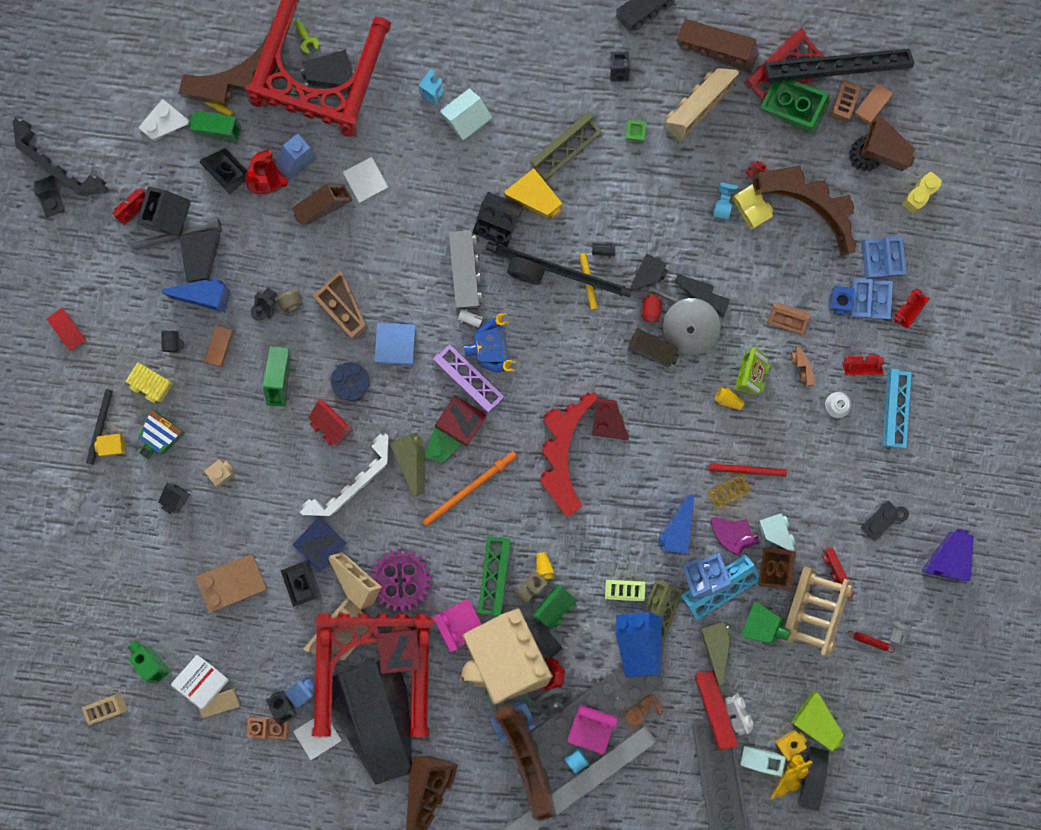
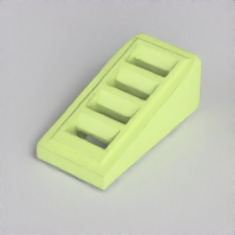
[605,580,645,601]

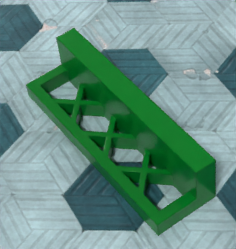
[478,536,510,616]

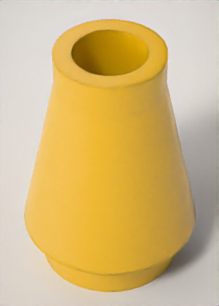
[714,387,745,411]
[536,552,555,581]

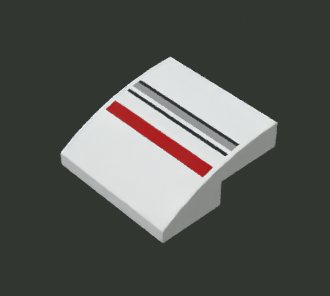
[171,655,229,710]

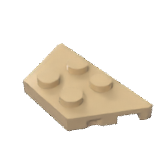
[303,597,369,661]

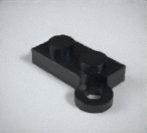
[860,500,909,541]

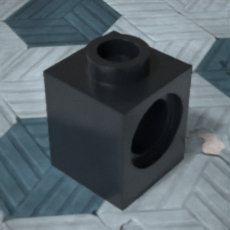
[266,690,298,725]

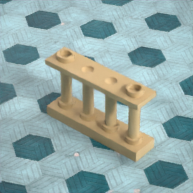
[781,566,853,656]

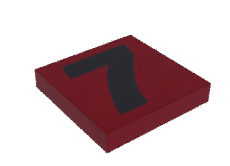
[434,395,487,447]
[378,630,421,674]

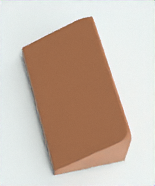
[767,302,810,335]
[204,326,234,368]

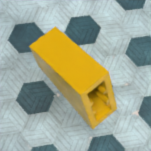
[504,168,562,219]

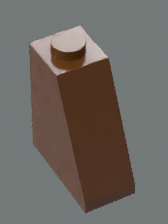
[861,116,915,171]
[292,184,353,225]

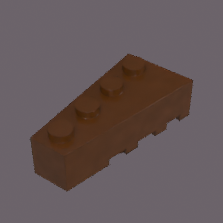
[677,19,759,74]

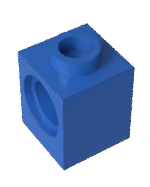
[829,285,855,316]

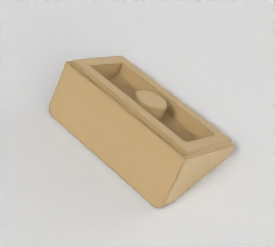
[198,688,240,718]

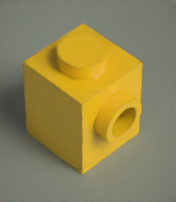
[95,434,126,457]

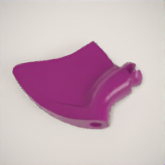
[711,517,760,556]

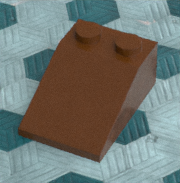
[758,548,796,591]

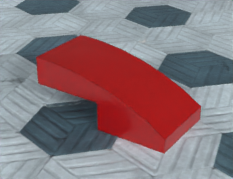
[47,307,86,351]

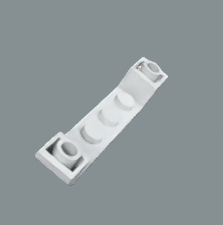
[300,434,390,516]

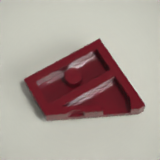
[592,398,629,440]

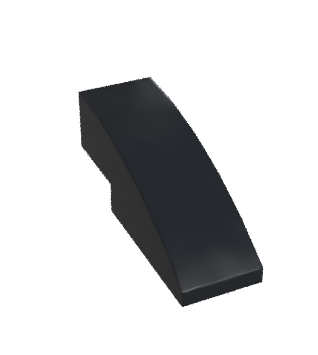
[675,274,730,316]
[798,746,829,812]

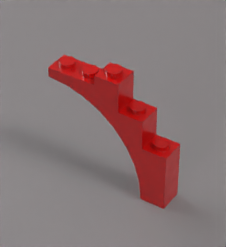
[539,392,598,518]

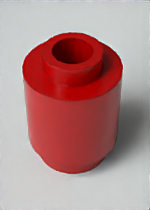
[642,294,662,322]

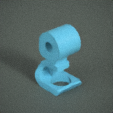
[713,182,738,220]
[564,747,590,774]

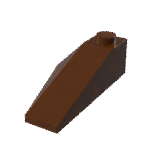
[406,756,458,830]

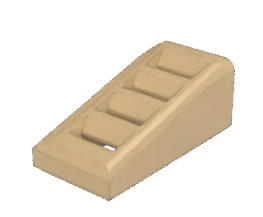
[82,692,128,726]

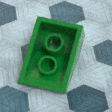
[760,80,830,135]
[533,584,576,629]

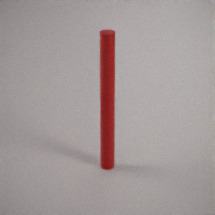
[709,463,787,477]

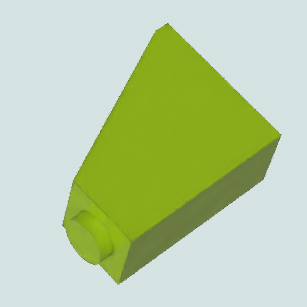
[791,690,844,751]

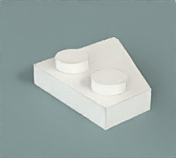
[139,99,189,141]

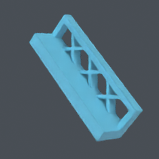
[882,369,911,448]
[681,554,760,621]

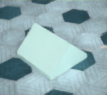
[440,89,493,141]

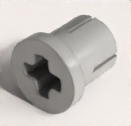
[889,620,912,645]

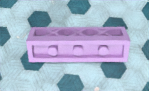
[433,344,504,414]

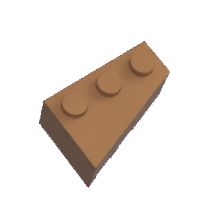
[313,270,367,341]

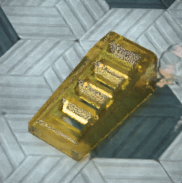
[707,474,751,509]

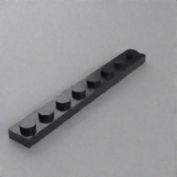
[763,48,915,82]

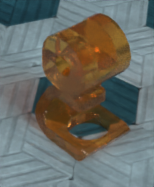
[625,695,662,725]

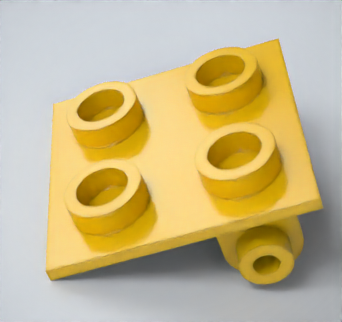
[771,755,812,799]

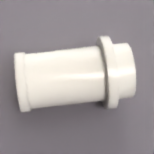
[457,309,483,328]

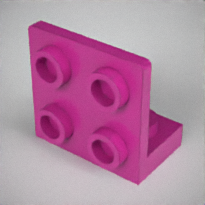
[433,599,482,652]
[567,704,617,754]

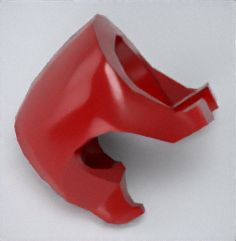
[246,149,288,195]

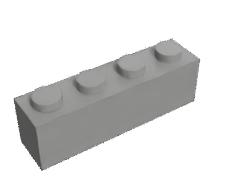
[449,230,483,310]

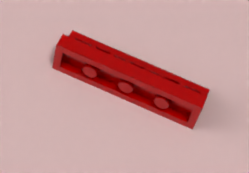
[694,671,738,752]

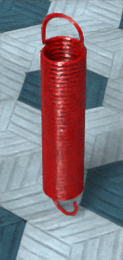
[848,631,895,653]

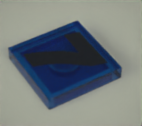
[293,517,347,571]

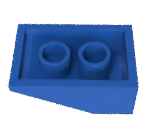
[162,279,230,313]
[658,494,694,553]
[616,612,662,678]

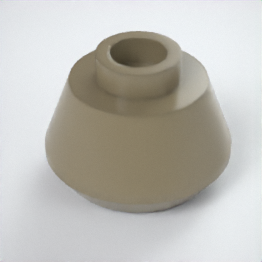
[276,289,301,313]

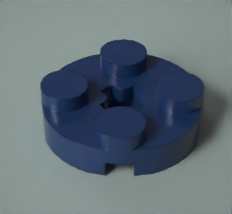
[331,362,370,401]

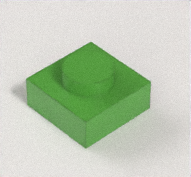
[625,120,647,142]

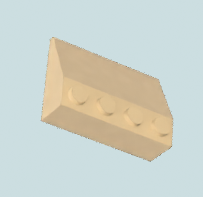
[664,68,739,142]
[463,608,552,705]

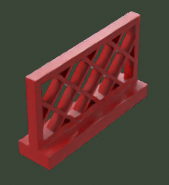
[743,27,825,101]

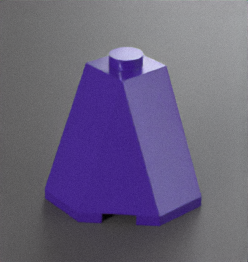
[922,529,974,582]

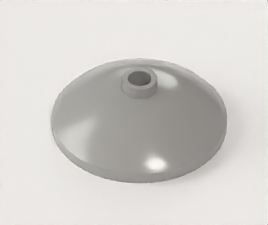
[663,298,721,355]

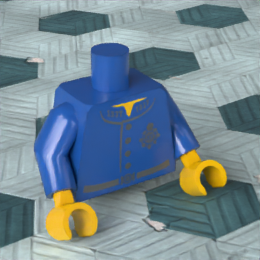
[464,313,516,372]

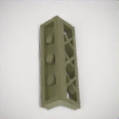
[530,112,602,181]
[643,579,684,649]

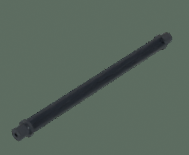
[486,242,632,298]

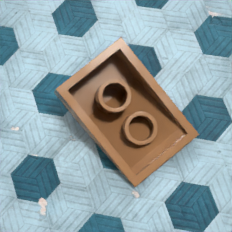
[195,554,267,613]

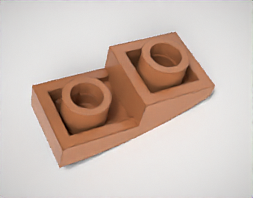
[854,83,894,125]
[791,347,815,387]
[247,717,290,740]

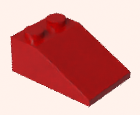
[308,398,353,446]

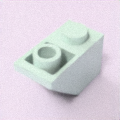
[757,513,796,551]
[740,746,786,777]

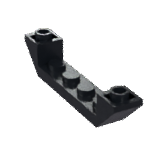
[13,118,109,196]

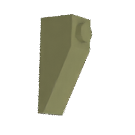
[390,433,425,497]
[700,621,731,685]

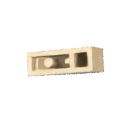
[328,552,382,609]

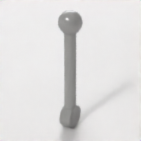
[647,285,682,303]

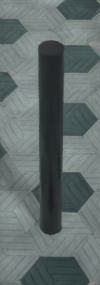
[86,389,113,465]

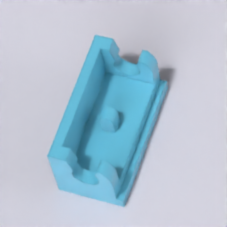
[419,69,443,106]

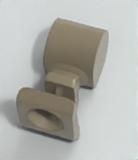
[514,571,548,604]

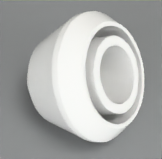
[825,392,851,418]

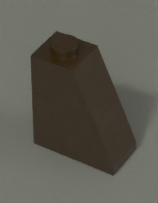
[627,328,679,368]

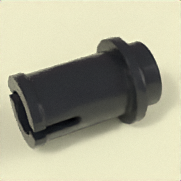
[592,243,616,258]

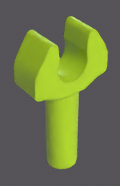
[294,20,319,56]

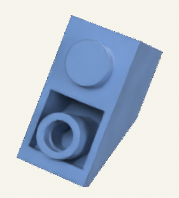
[285,677,315,709]

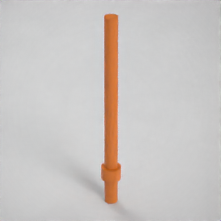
[422,451,518,527]

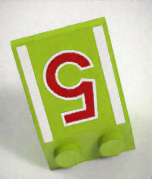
[734,347,770,396]

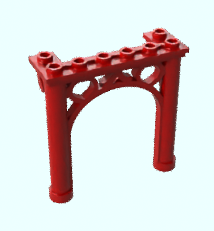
[245,0,392,137]
[312,613,435,737]

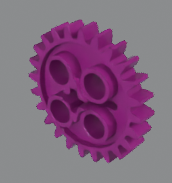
[370,549,432,612]

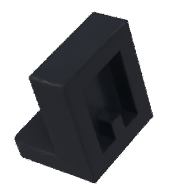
[610,51,630,82]

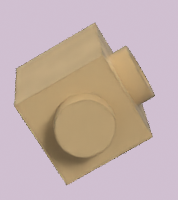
[204,459,235,487]

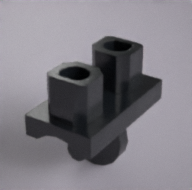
[251,288,277,321]

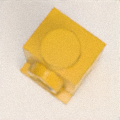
[775,729,807,761]

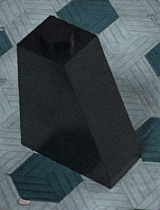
[300,49,353,91]
[179,230,221,283]

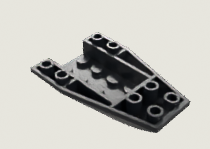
[331,660,412,785]

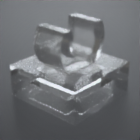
[360,643,380,662]

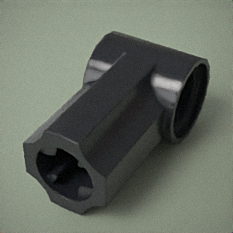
[161,331,184,353]

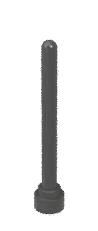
[132,217,222,250]

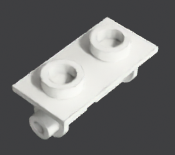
[724,693,753,736]

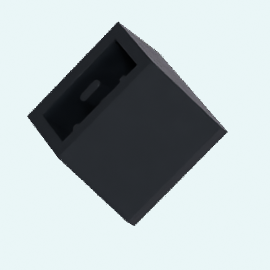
[137,186,191,236]
[473,192,523,247]

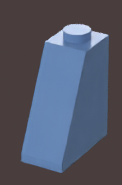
[276,133,316,182]

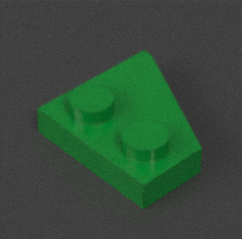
[425,421,462,463]

